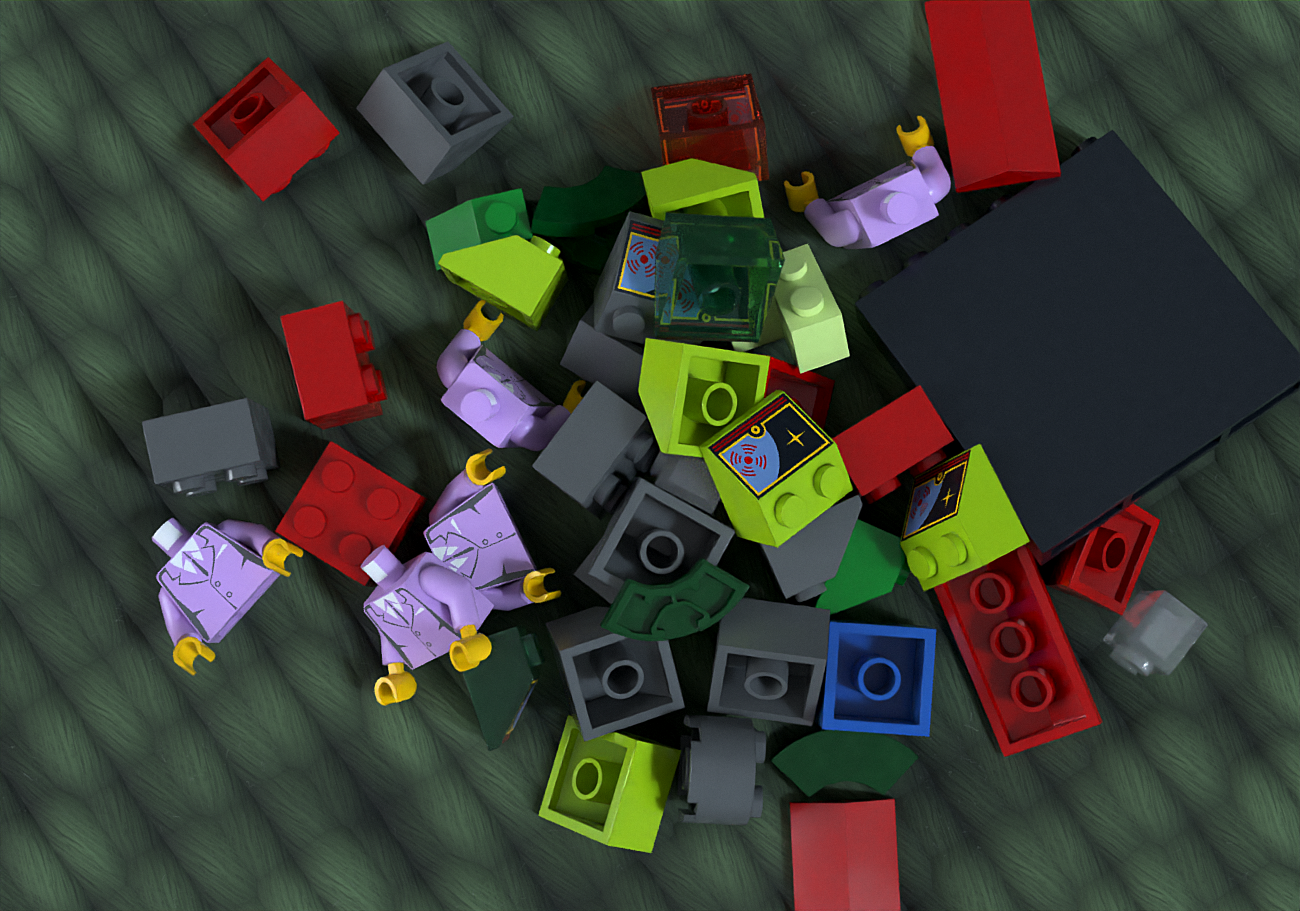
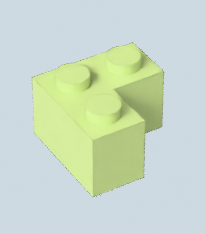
[726,244,850,374]

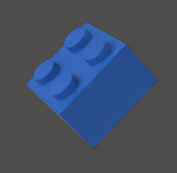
[815,619,936,737]

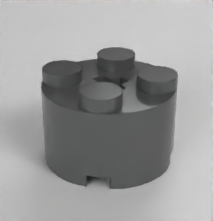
[677,715,766,826]

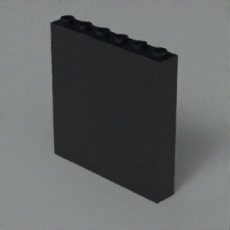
[855,130,1300,566]

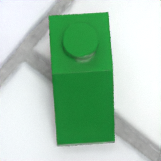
[425,188,534,272]
[810,519,911,615]

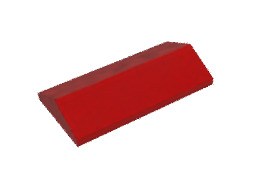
[924,0,1061,193]
[934,544,1103,757]
[789,798,900,911]

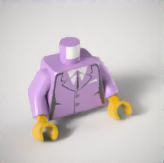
[784,116,951,249]
[436,300,586,451]
[423,448,561,611]
[152,518,303,676]
[361,545,494,705]

